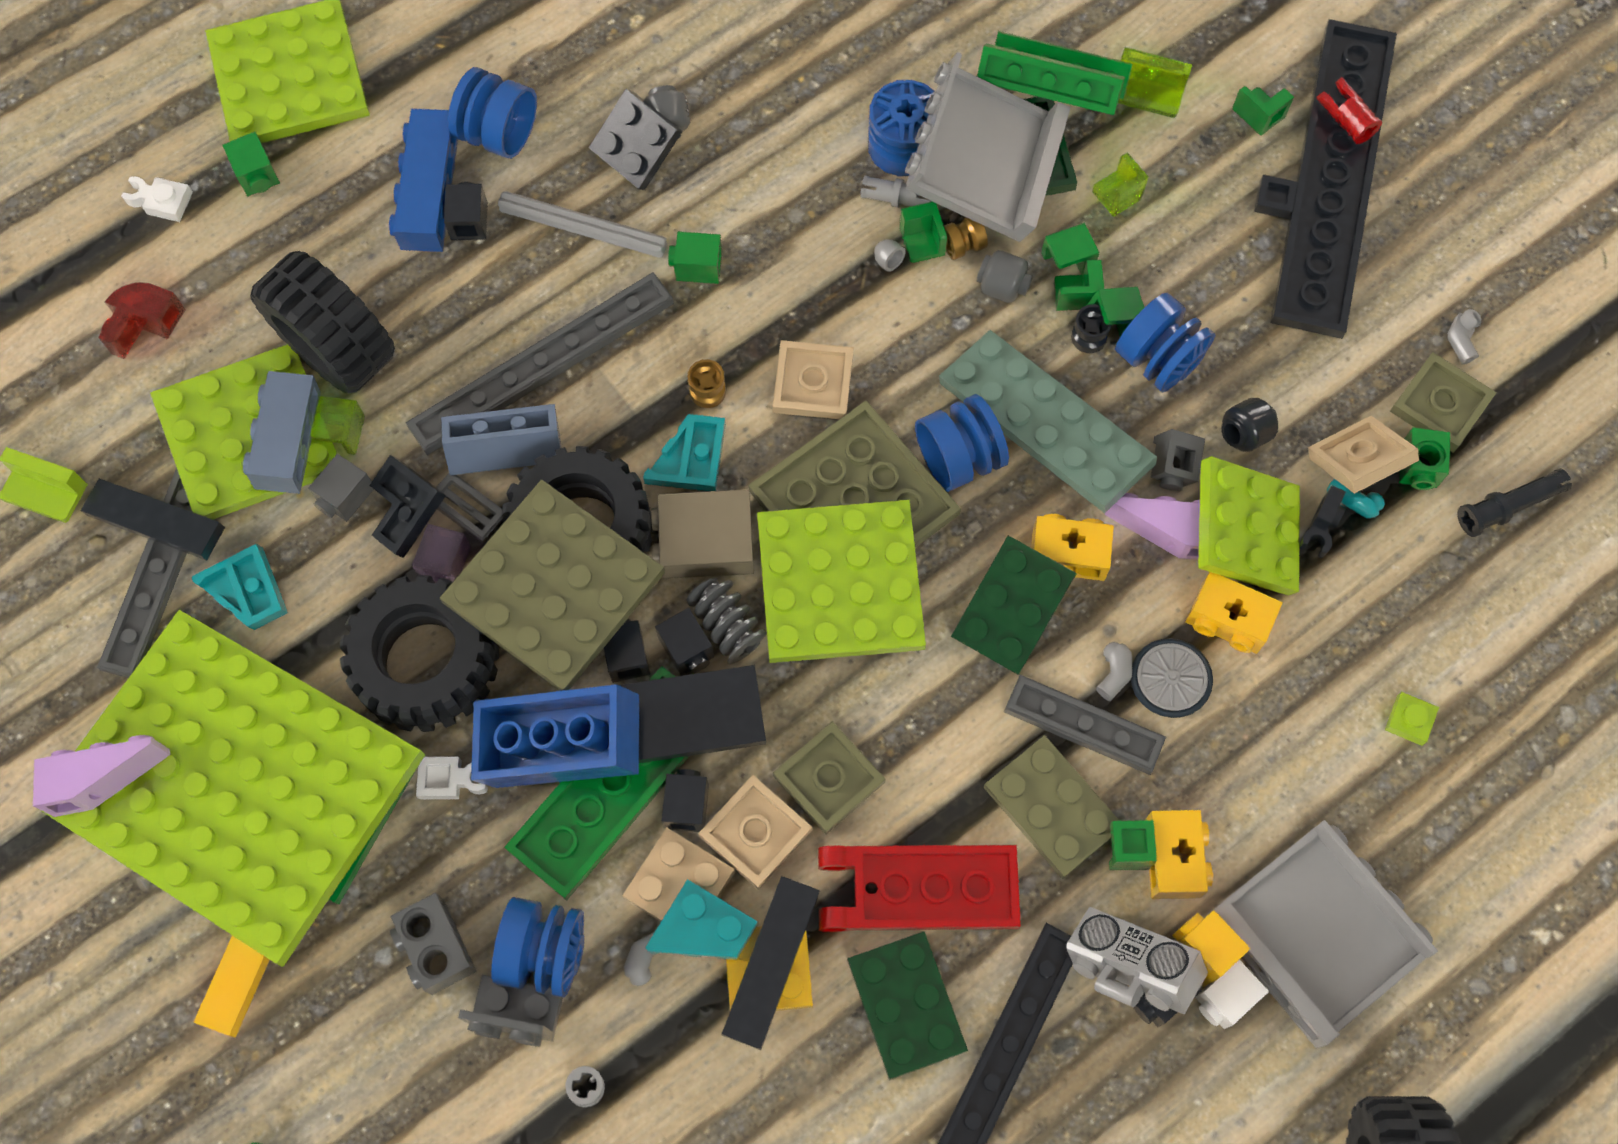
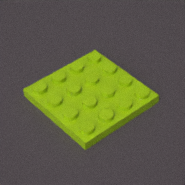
[205,0,370,143]
[150,344,337,520]
[757,500,926,663]

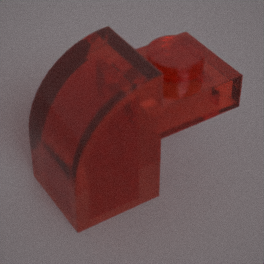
[98,282,186,359]

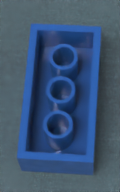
[471,684,639,788]

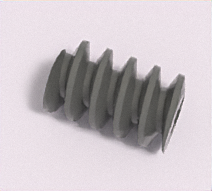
[686,578,767,664]

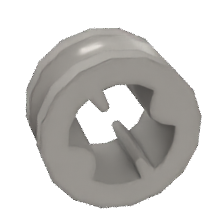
[565,1066,605,1107]

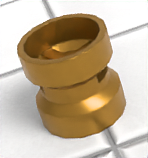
[944,217,988,261]
[687,359,726,408]

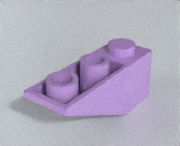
[1105,493,1200,560]
[33,735,170,817]

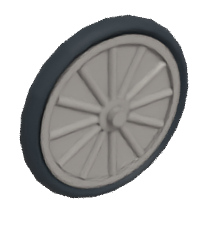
[1131,638,1213,718]

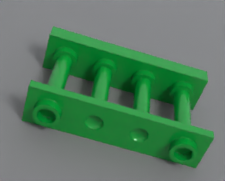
[977,31,1133,115]

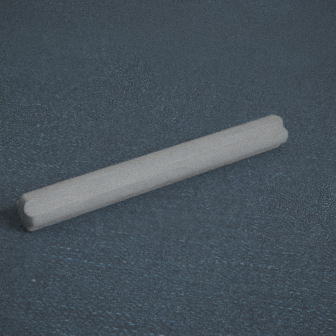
[498,191,667,257]

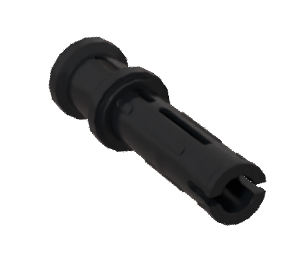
[1457,468,1572,537]

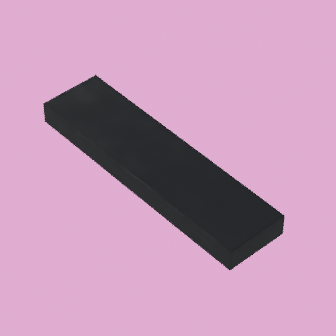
[80,478,225,561]
[721,876,820,1051]

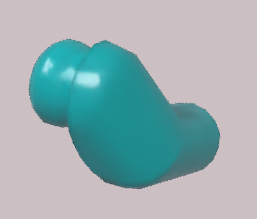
[1327,479,1385,518]

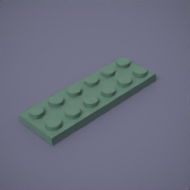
[939,330,1157,513]

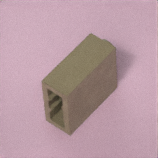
[651,490,754,579]

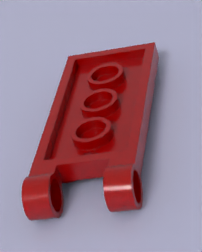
[818,845,1021,932]

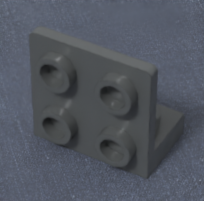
[458,975,563,1047]

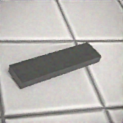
[1004,675,1166,775]

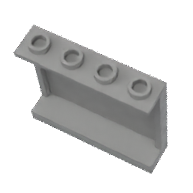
[905,52,1071,242]
[1206,820,1438,1048]

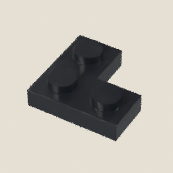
[369,455,446,558]

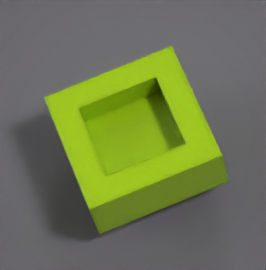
[1385,692,1439,746]

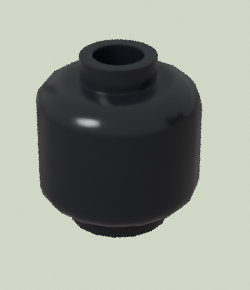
[1221,398,1278,452]

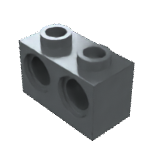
[390,893,477,995]

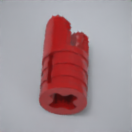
[1317,77,1382,144]

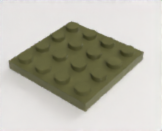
[748,401,961,548]
[440,479,665,691]

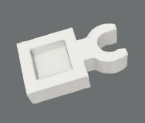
[121,177,193,222]
[416,757,488,799]

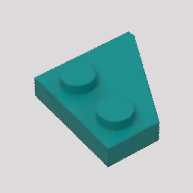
[191,544,288,630]

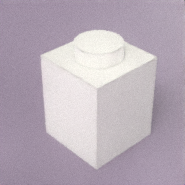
[1195,960,1269,1029]

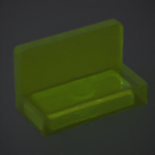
[1118,47,1192,118]

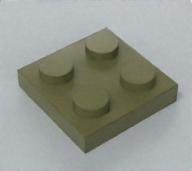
[1390,352,1497,453]
[773,721,886,835]

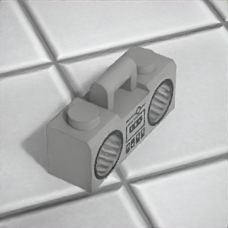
[1066,907,1208,1014]

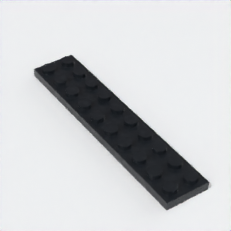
[1270,19,1397,339]

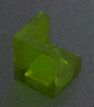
[1092,153,1149,217]
[310,396,365,455]

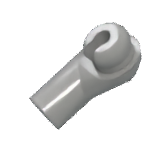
[1447,309,1481,365]
[1096,642,1132,701]
[624,933,656,986]

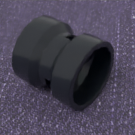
[1071,304,1112,354]

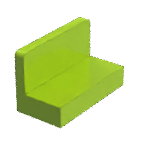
[0,447,88,523]

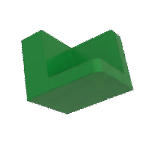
[1232,86,1294,136]
[899,202,947,263]
[1041,223,1100,275]
[1054,260,1104,311]
[1087,286,1144,337]
[1109,820,1157,870]

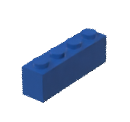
[389,109,458,252]

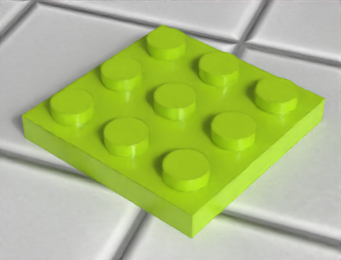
[1198,456,1300,596]

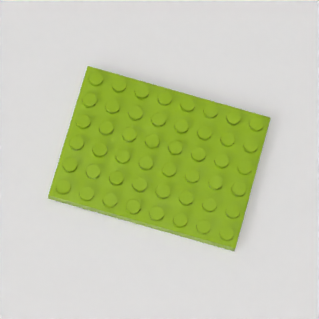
[37,610,426,967]

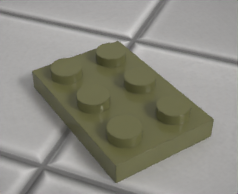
[983,735,1120,879]

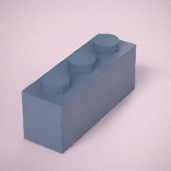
[243,371,321,494]
[441,404,561,475]

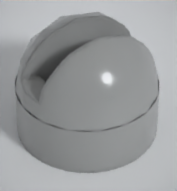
[874,239,906,272]

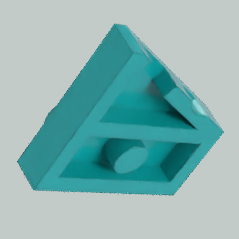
[643,414,726,491]
[645,879,758,960]

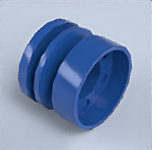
[448,67,537,159]
[868,80,936,177]
[1115,292,1216,393]
[915,394,1009,492]
[491,897,585,998]

